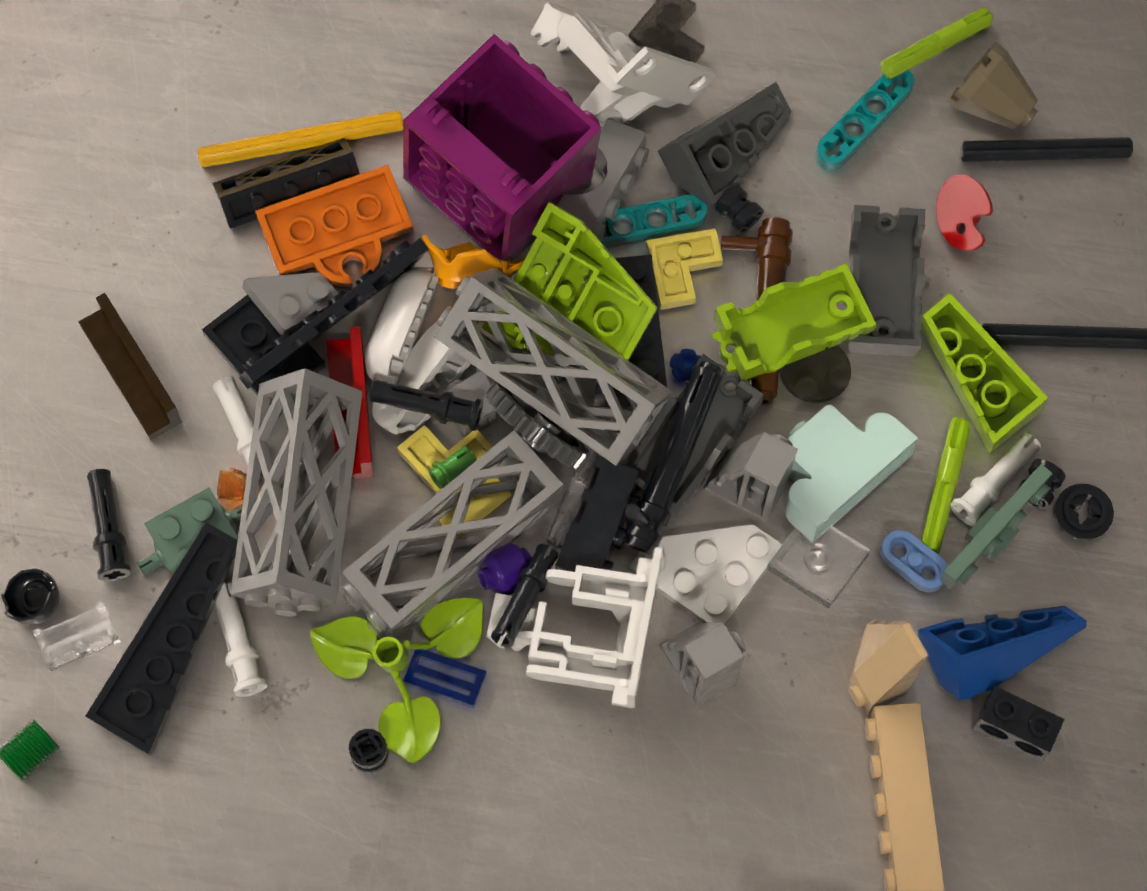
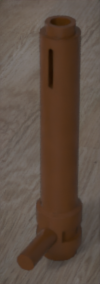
[721,217,793,405]

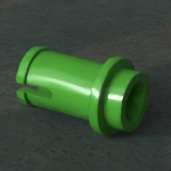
[429,445,477,489]

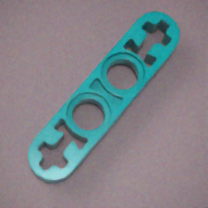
[815,70,914,171]
[601,195,707,249]

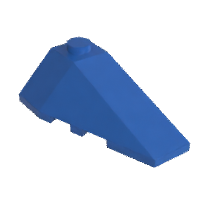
[918,606,1087,700]

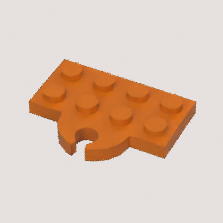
[255,164,413,288]

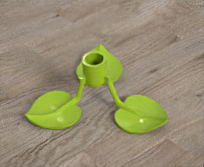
[310,598,484,763]

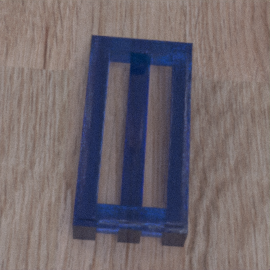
[403,650,487,709]

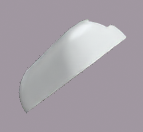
[364,266,438,385]
[372,322,471,435]

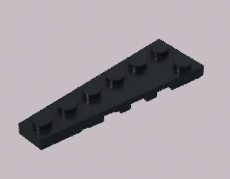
[239,238,429,389]
[85,522,238,755]

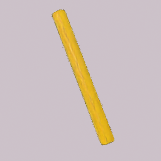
[197,110,403,167]

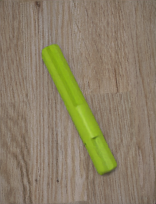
[880,7,993,79]
[921,417,970,554]

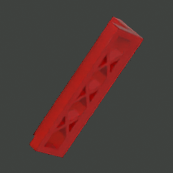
[326,326,374,479]

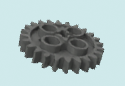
[485,381,590,469]

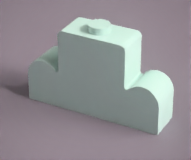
[785,405,918,543]

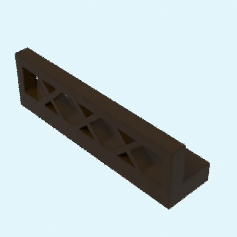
[78,293,182,441]

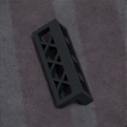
[212,138,360,229]

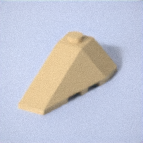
[848,620,929,715]

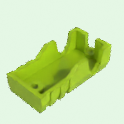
[711,263,877,381]

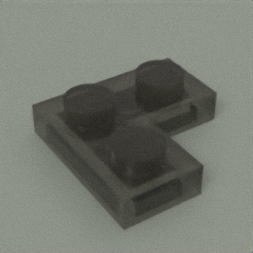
[629,0,705,63]

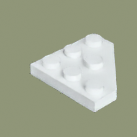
[628,524,783,625]

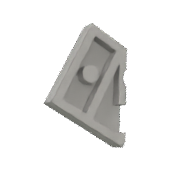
[242,272,338,335]

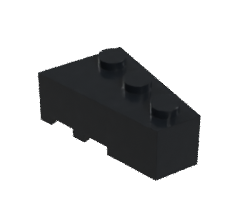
[555,455,641,572]

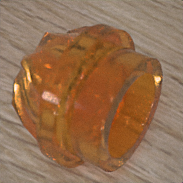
[217,467,247,504]

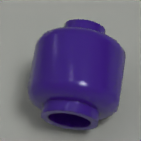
[477,543,532,595]

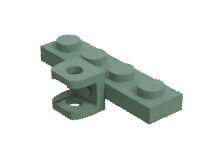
[940,464,1052,589]

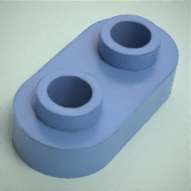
[880,530,948,592]

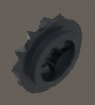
[1054,483,1114,541]

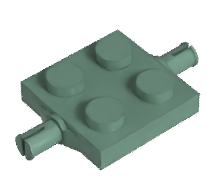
[136,487,243,576]

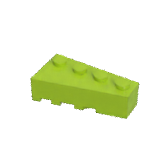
[921,293,1048,454]

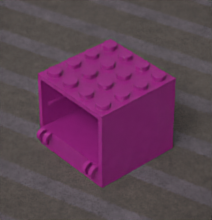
[403,34,602,262]

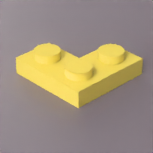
[646,228,723,310]
[397,425,493,494]

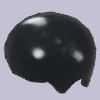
[1,568,60,625]

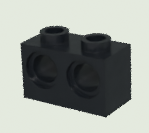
[972,686,1065,763]

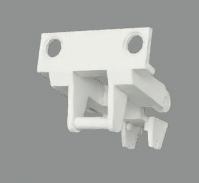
[531,2,718,125]
[487,547,663,708]

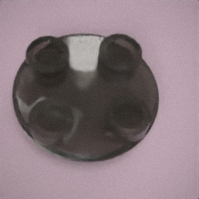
[779,346,851,403]

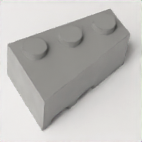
[703,432,798,522]
[659,623,746,707]

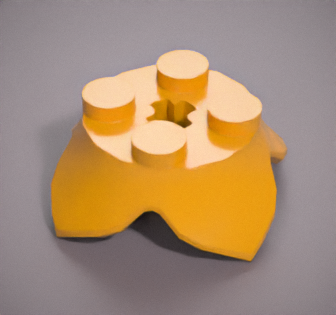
[422,235,527,290]

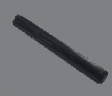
[960,137,1133,162]
[981,323,1147,349]

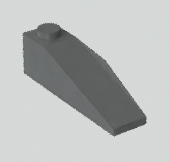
[657,82,792,206]

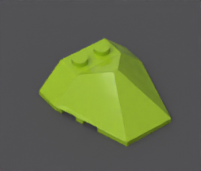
[482,202,658,370]

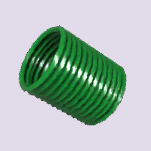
[0,719,60,782]

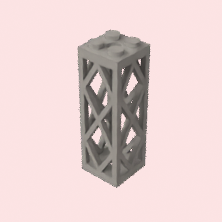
[434,267,673,465]
[230,368,363,617]
[341,430,563,639]

